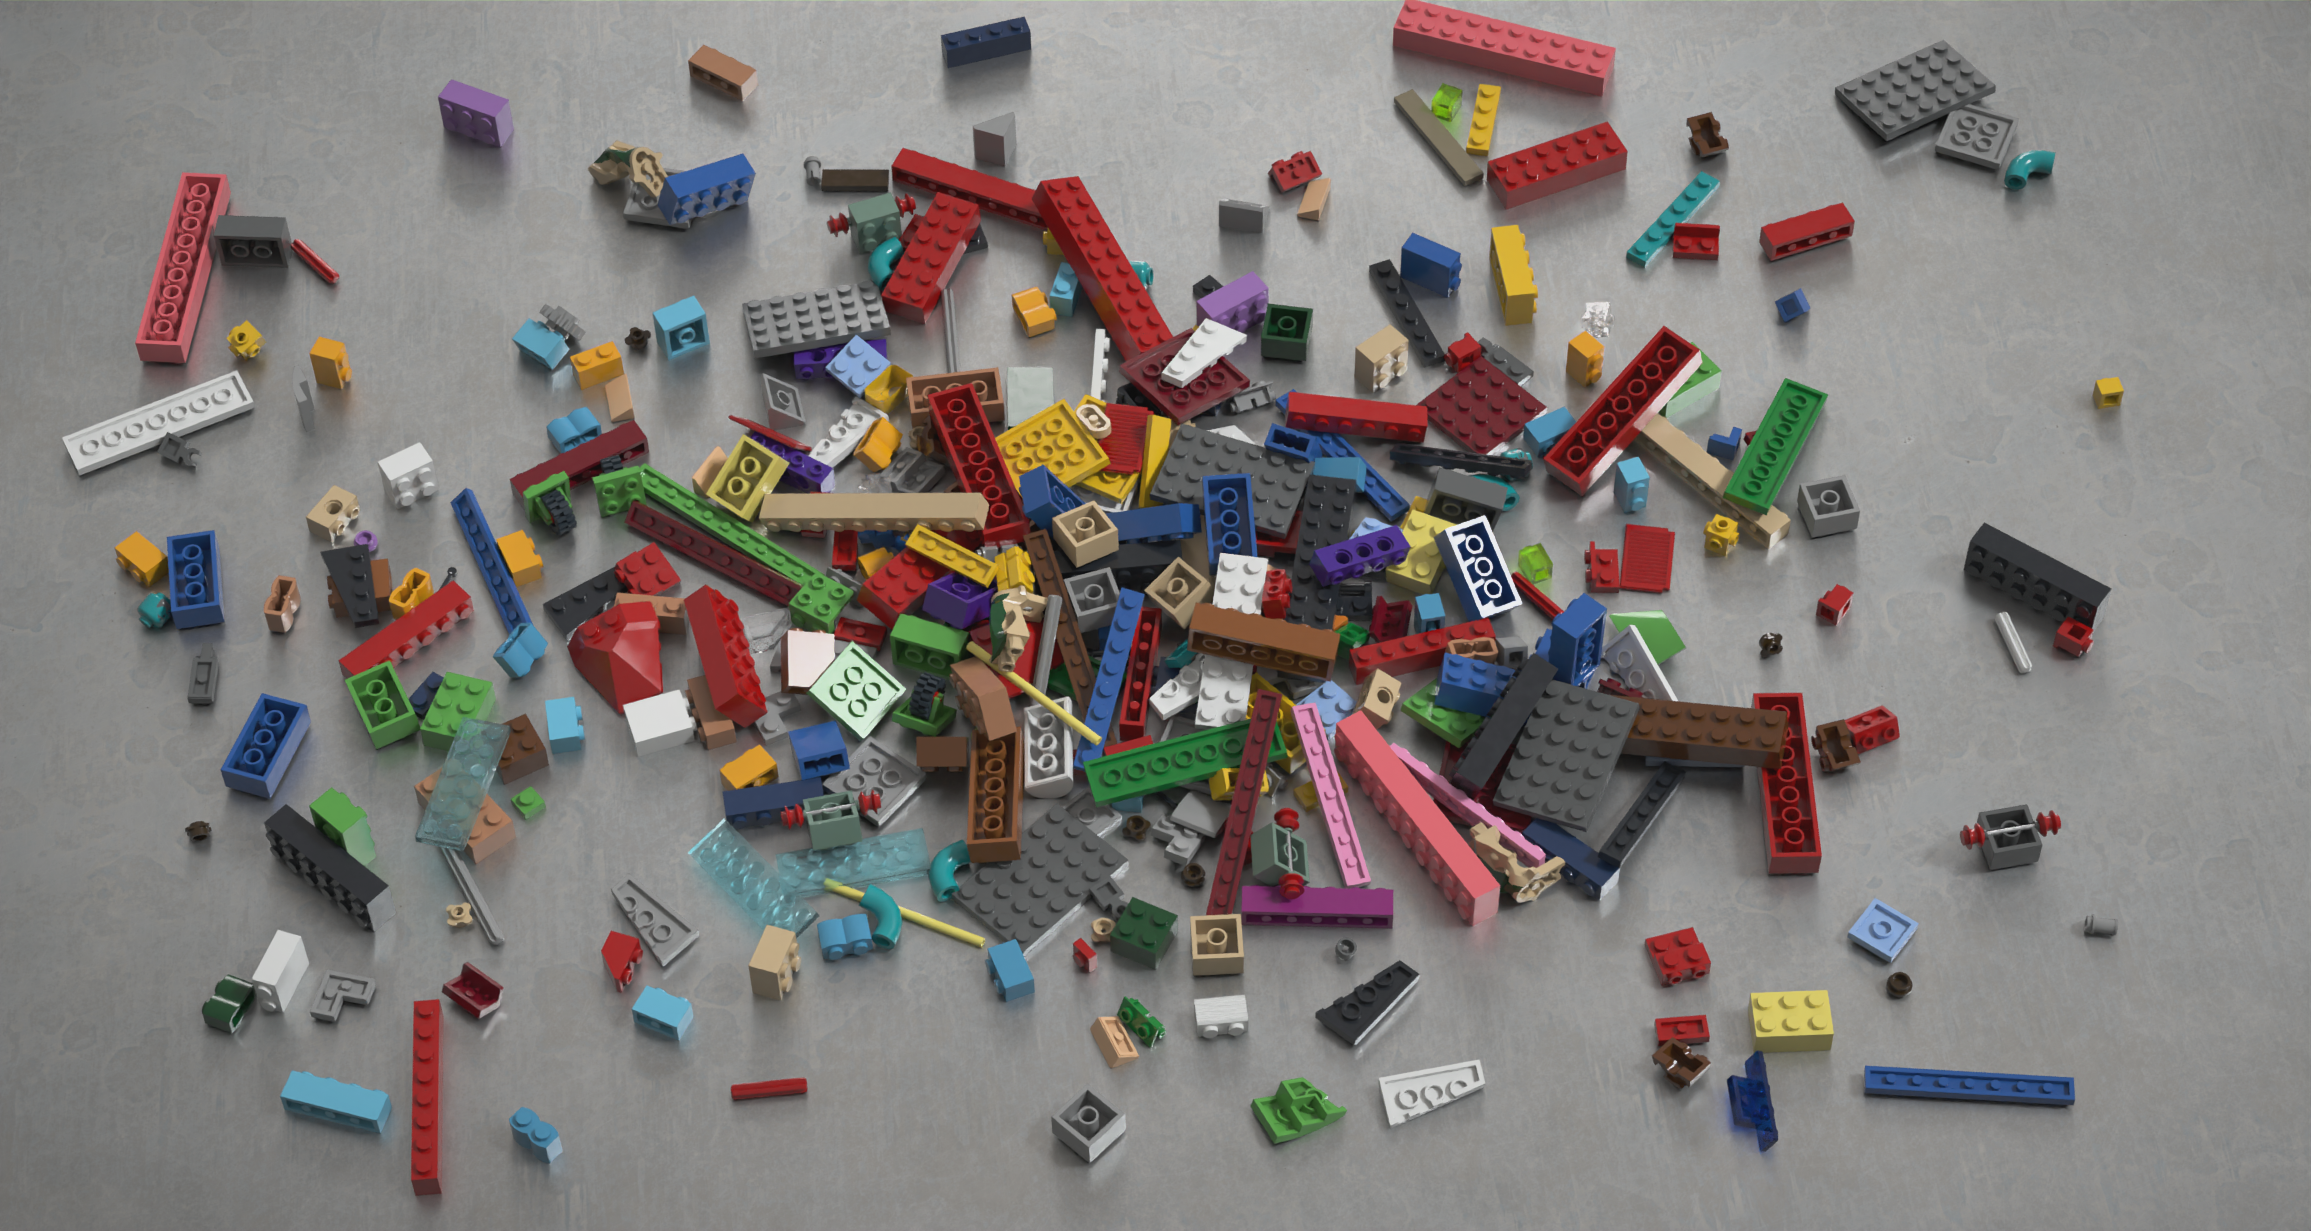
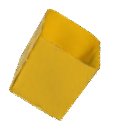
[865,365,913,415]

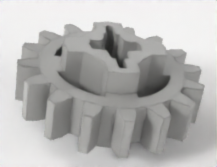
[539,304,586,341]

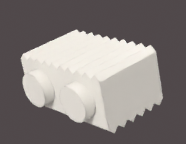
[1194,994,1248,1038]

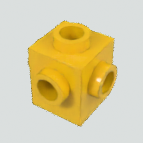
[226,320,267,360]
[1703,514,1740,557]

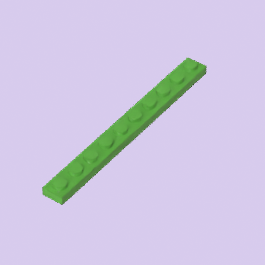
[639,463,825,586]

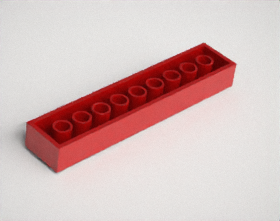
[1032,176,1173,362]

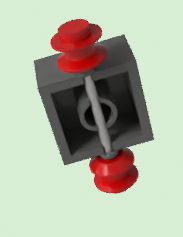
[1960,804,2061,870]

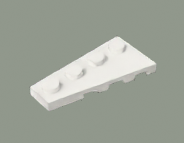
[1161,318,1247,388]
[1091,329,1110,402]
[809,396,890,468]
[1601,625,1678,701]
[1149,653,1205,720]
[1378,1059,1485,1129]

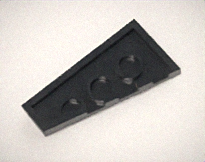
[320,544,379,628]
[543,567,628,641]
[1315,960,1420,1046]

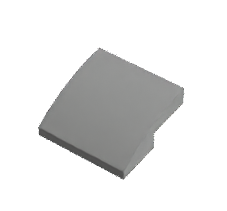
[292,365,315,432]
[878,447,946,493]
[1170,790,1231,838]

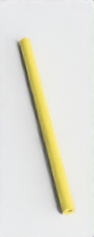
[966,641,1102,746]
[823,879,985,948]

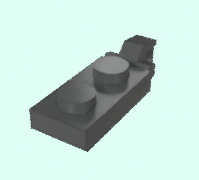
[1478,337,1534,386]
[187,643,219,704]

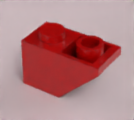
[601,930,643,993]

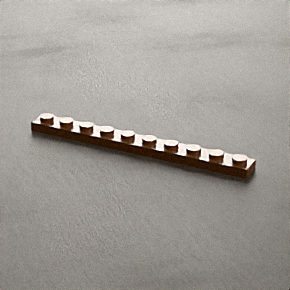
[1023,529,1117,747]

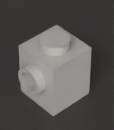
[1496,636,1528,668]

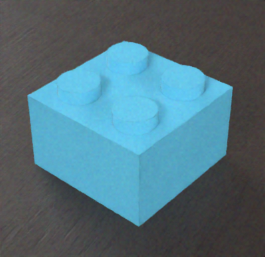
[652,296,710,361]

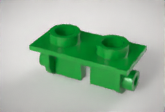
[1117,996,1167,1048]

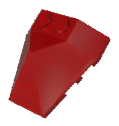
[567,601,663,715]
[962,615,1064,698]

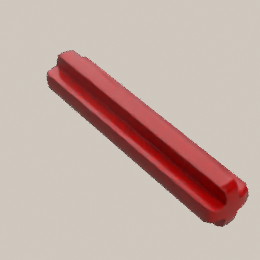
[291,239,339,284]
[1511,571,1564,619]
[731,1077,808,1100]

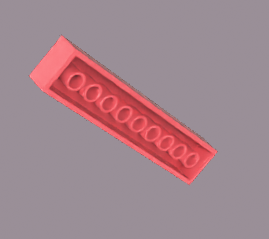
[1393,0,1616,96]
[135,172,231,363]
[1334,710,1500,926]

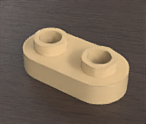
[1076,404,1111,439]

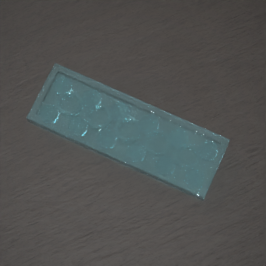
[415,717,511,851]
[688,818,820,939]
[776,828,931,901]

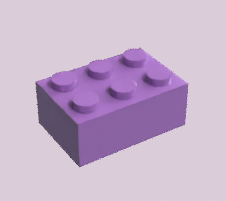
[438,79,514,147]
[1196,271,1269,333]

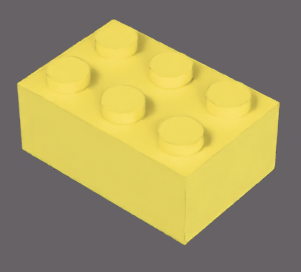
[706,434,789,523]
[1385,510,1457,595]
[1748,990,1834,1053]

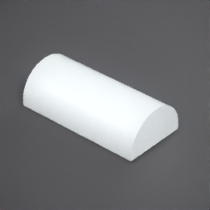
[1024,696,1073,799]

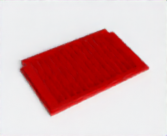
[1097,403,1154,475]
[728,415,812,452]
[1620,524,1675,593]

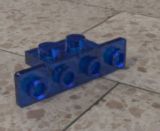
[1726,1050,1778,1152]

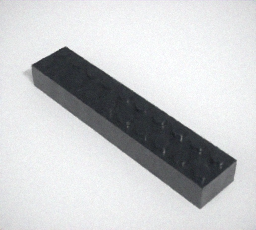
[1277,474,1356,683]

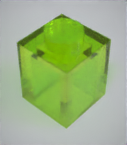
[1431,83,1463,122]
[1518,543,1553,585]

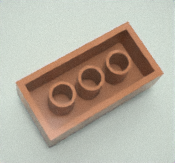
[906,367,1005,429]
[949,656,1017,741]
[414,759,516,864]

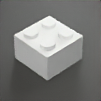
[378,442,439,510]

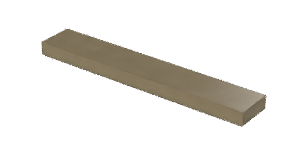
[1394,89,1484,187]

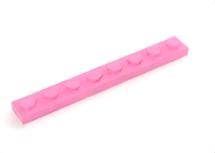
[1290,702,1371,889]
[1390,743,1546,868]

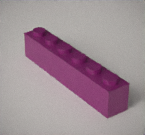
[1241,885,1393,929]

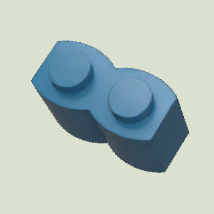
[546,407,602,454]
[493,623,548,677]
[817,914,873,960]
[509,1107,563,1164]

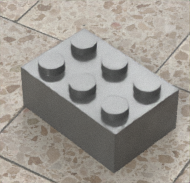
[214,215,292,268]
[1424,467,1508,533]

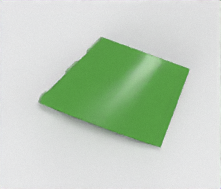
[1609,610,1686,665]
[1250,1077,1347,1144]

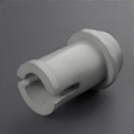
[803,156,821,186]
[2085,914,2118,935]

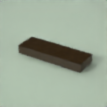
[821,169,889,191]

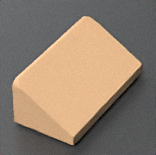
[1297,178,1331,221]
[605,374,634,422]
[692,446,728,498]
[1090,1016,1139,1068]

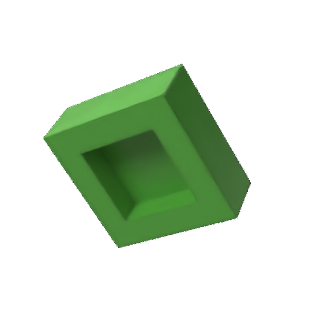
[511,786,546,820]

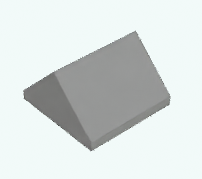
[973,112,1017,167]
[1219,199,1270,233]
[760,373,806,431]

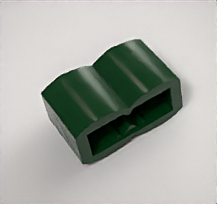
[202,974,257,1033]

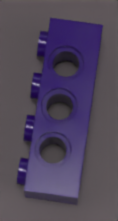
[794,339,888,379]
[750,431,835,494]
[1309,525,1411,587]

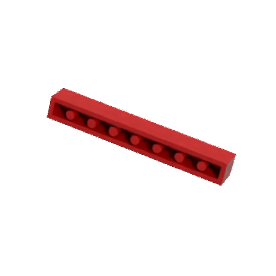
[891,148,1048,231]
[411,999,444,1196]

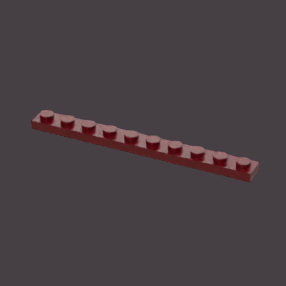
[624,501,803,606]
[1206,689,1282,916]

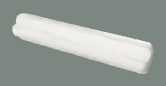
[1995,612,2032,674]

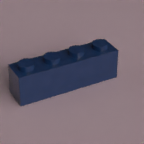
[941,16,1031,68]
[723,777,824,830]
[1522,818,1620,901]

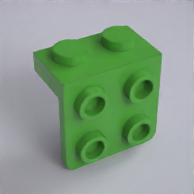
[789,573,854,634]

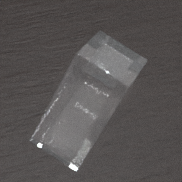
[742,607,792,655]

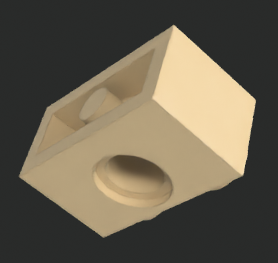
[306,485,360,542]
[1352,668,1401,730]

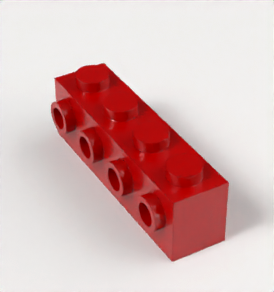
[1759,202,1855,261]

